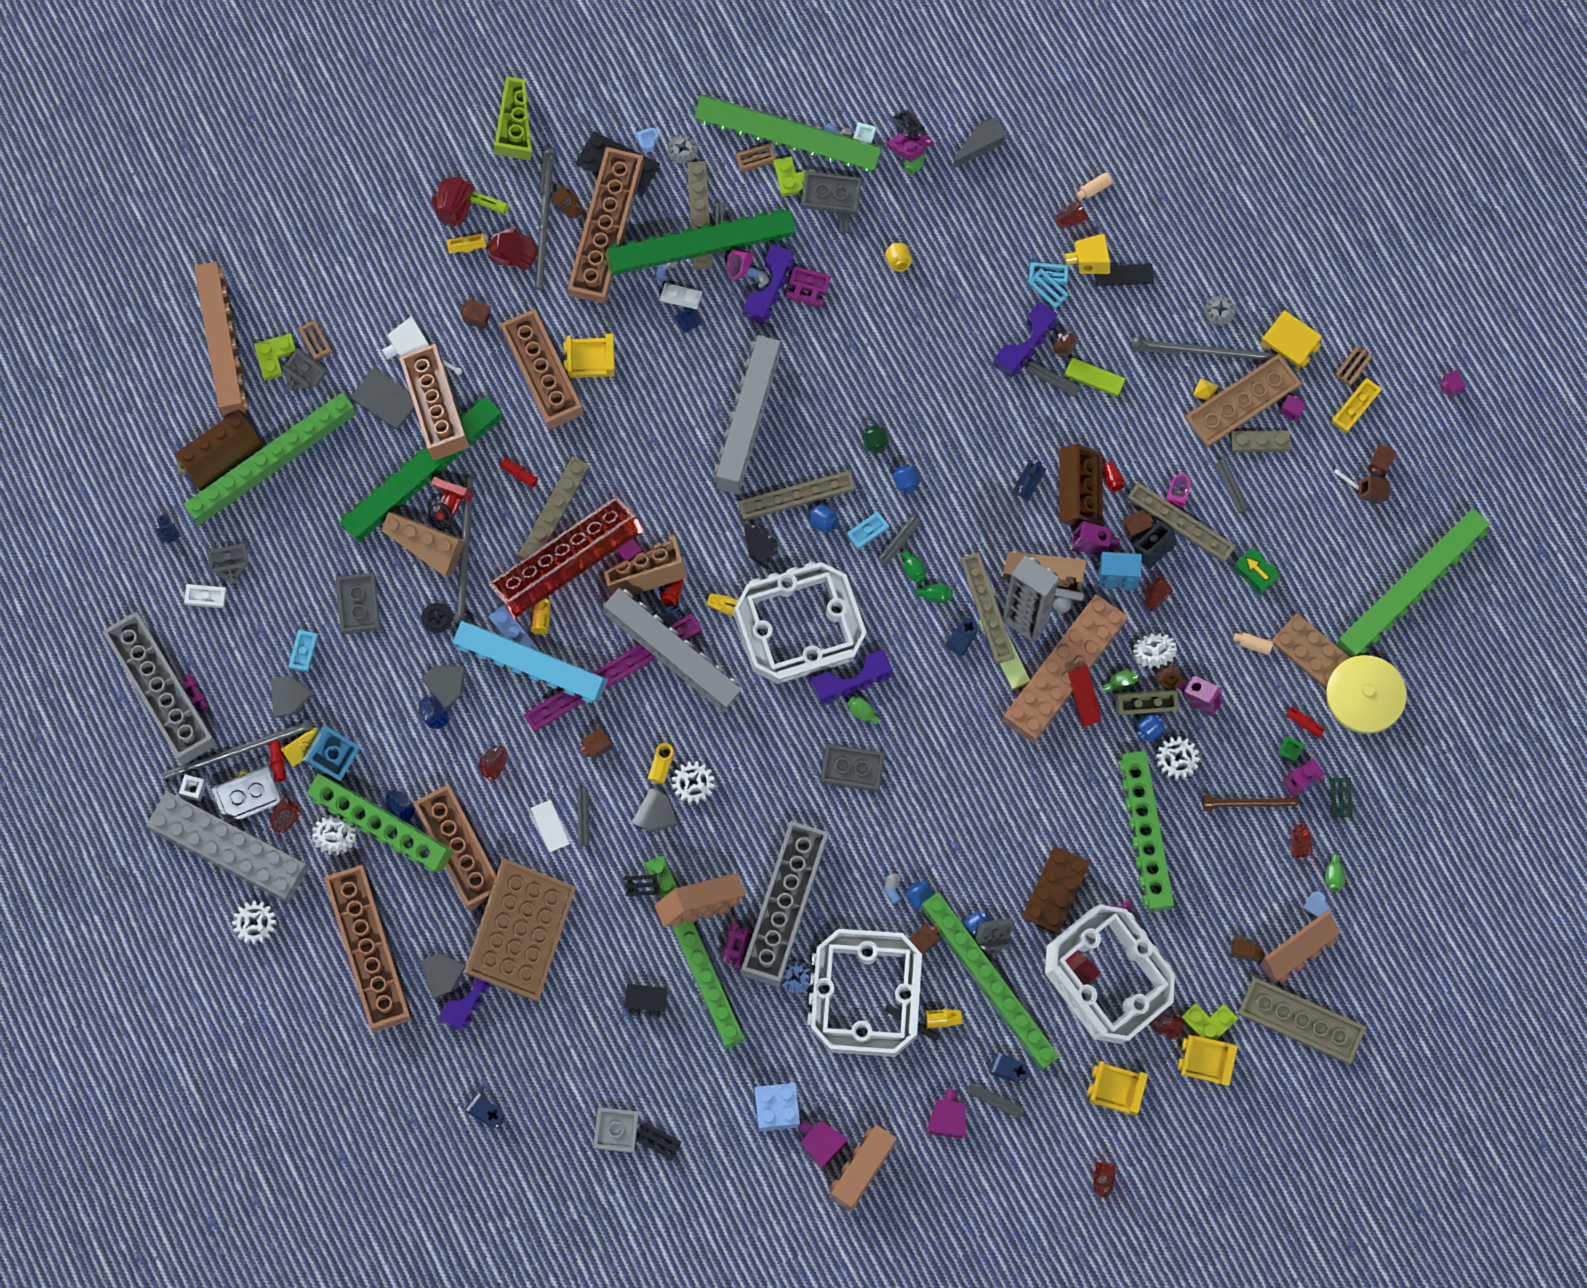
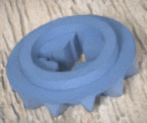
[781,961,811,993]

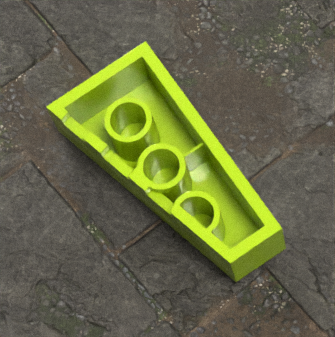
[493,76,532,161]

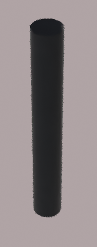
[884,1004,940,1042]

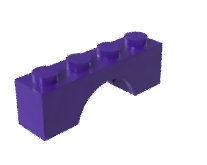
[742,244,796,325]
[993,301,1058,378]
[811,649,893,705]
[439,978,491,1033]

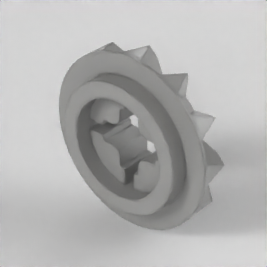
[667,135,698,164]
[1205,295,1236,325]

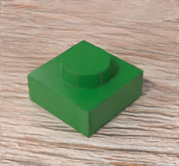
[1277,735,1305,763]

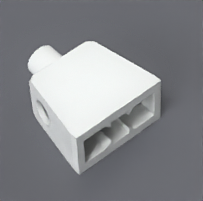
[382,317,429,360]

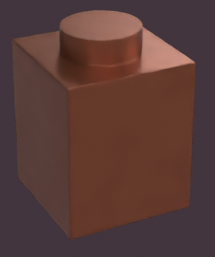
[460,299,492,330]
[1367,443,1397,478]
[1358,476,1390,504]
[1121,510,1154,541]
[580,727,612,761]
[908,923,940,956]

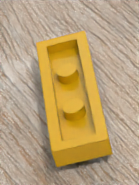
[1331,378,1382,434]

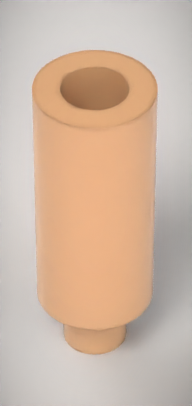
[1076,172,1113,200]
[1233,632,1273,656]

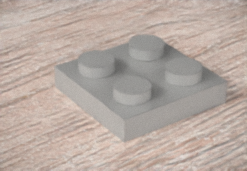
[593,1107,639,1153]

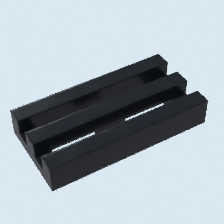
[891,110,925,140]
[624,874,659,896]
[636,1123,682,1161]

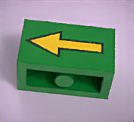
[1233,548,1280,596]

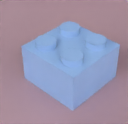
[755,1083,800,1132]

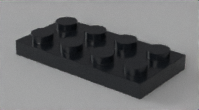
[576,131,660,197]

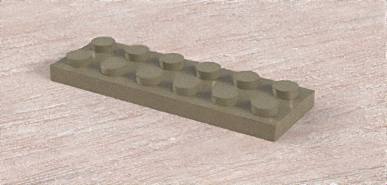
[1237,977,1366,1065]

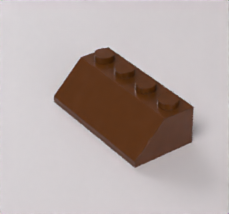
[174,410,263,491]
[1059,444,1103,527]

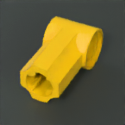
[648,743,674,785]

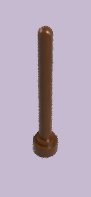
[1202,795,1299,811]

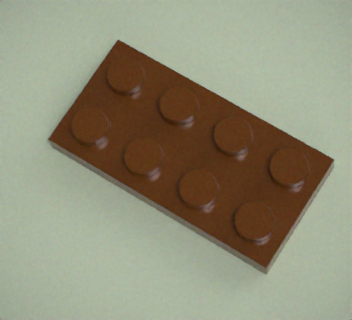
[1021,846,1091,935]

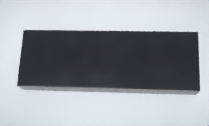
[1095,264,1154,287]

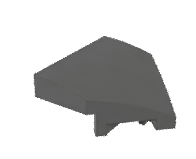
[283,348,328,391]
[207,543,249,585]
[421,666,466,708]
[271,676,314,718]
[631,788,678,834]
[975,918,1015,961]
[420,954,466,999]

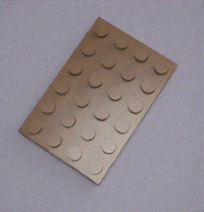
[464,859,576,1001]

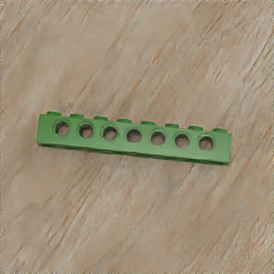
[1118,751,1174,913]
[307,773,454,873]

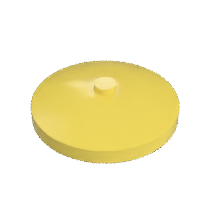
[1326,655,1407,734]

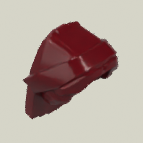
[432,177,475,226]
[488,227,537,271]

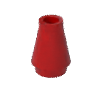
[1103,462,1125,492]
[661,579,684,607]

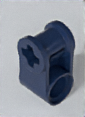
[944,618,977,657]
[988,1053,1029,1083]
[464,1093,504,1128]

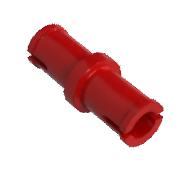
[500,458,539,488]
[1286,706,1326,739]
[268,741,287,782]

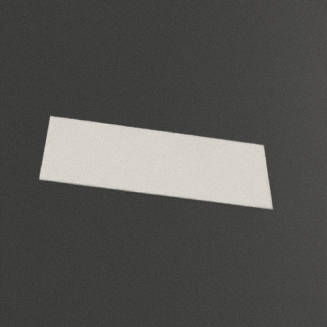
[531,800,570,853]

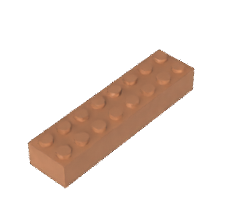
[568,147,644,304]
[194,261,249,419]
[1002,594,1128,744]
[324,865,412,1033]

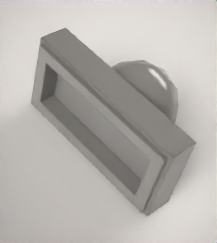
[1052,588,1084,613]

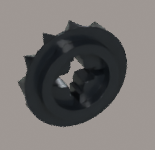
[421,603,452,634]

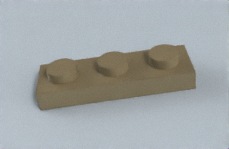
[1231,431,1291,452]

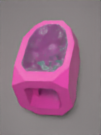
[726,248,753,280]
[1166,474,1191,508]

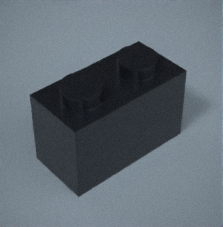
[1134,521,1177,569]
[624,984,668,1018]

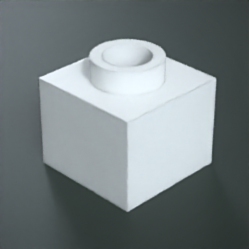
[179,775,206,802]

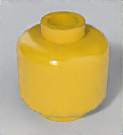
[885,243,912,272]

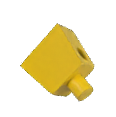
[1065,234,1110,274]

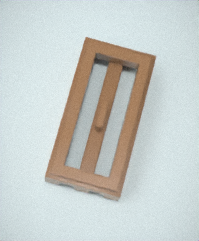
[735,143,776,173]
[298,320,333,362]
[1335,345,1373,387]

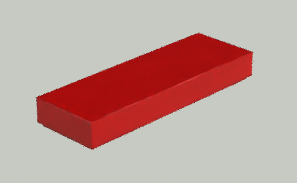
[1068,664,1101,727]

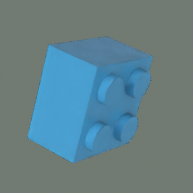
[1098,552,1142,591]
[302,726,360,781]

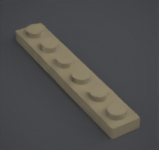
[687,161,713,270]
[518,456,590,566]
[738,471,856,521]
[1127,482,1236,563]
[960,552,1015,664]

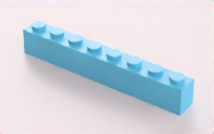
[453,621,608,703]

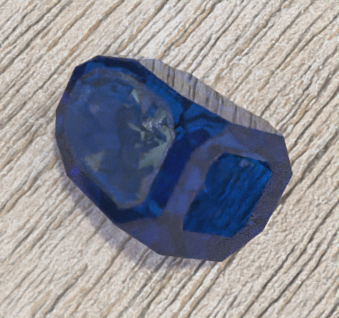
[419,697,450,729]
[385,790,415,823]

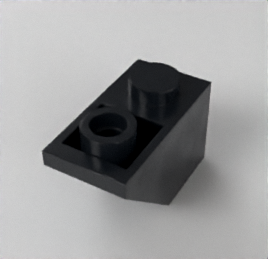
[744,523,778,568]

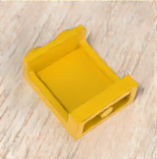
[1260,310,1322,371]
[563,333,615,378]
[1177,1034,1238,1086]
[1087,1061,1148,1116]

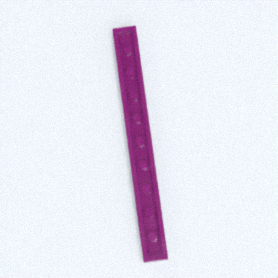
[523,613,702,732]

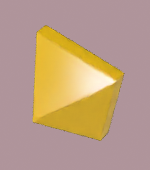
[1193,378,1218,401]

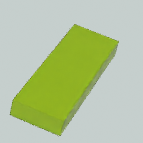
[1064,358,1126,397]

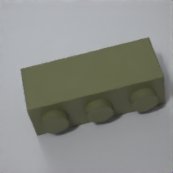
[1115,690,1179,715]

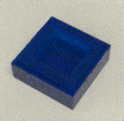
[675,308,701,334]

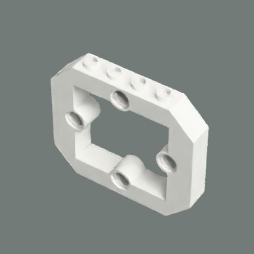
[733,562,867,684]
[1045,904,1175,1044]
[807,929,922,1057]

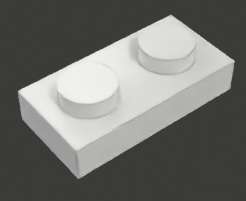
[660,283,702,309]
[184,584,227,608]

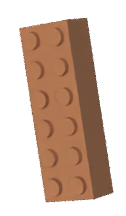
[500,309,583,430]
[399,344,470,461]
[413,784,496,912]

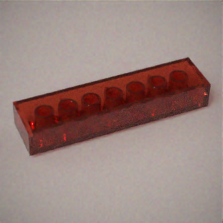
[488,496,643,619]

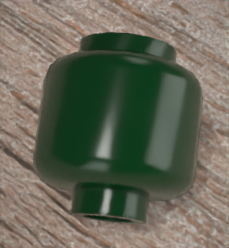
[862,424,889,454]

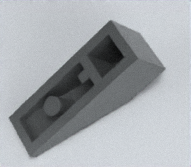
[954,117,1006,168]

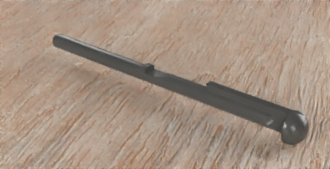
[535,148,557,290]
[1131,336,1283,361]
[453,478,473,625]
[162,719,313,780]

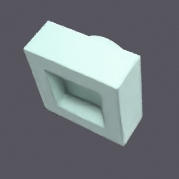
[853,122,876,144]

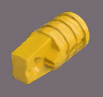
[707,593,739,616]
[531,597,551,634]
[925,1009,962,1029]

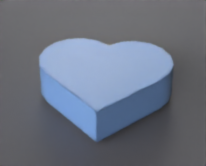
[636,128,659,152]
[1303,891,1328,918]

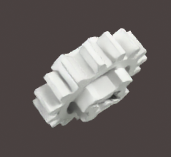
[1133,633,1177,669]
[1156,737,1200,781]
[672,761,715,805]
[312,815,356,855]
[232,901,277,946]

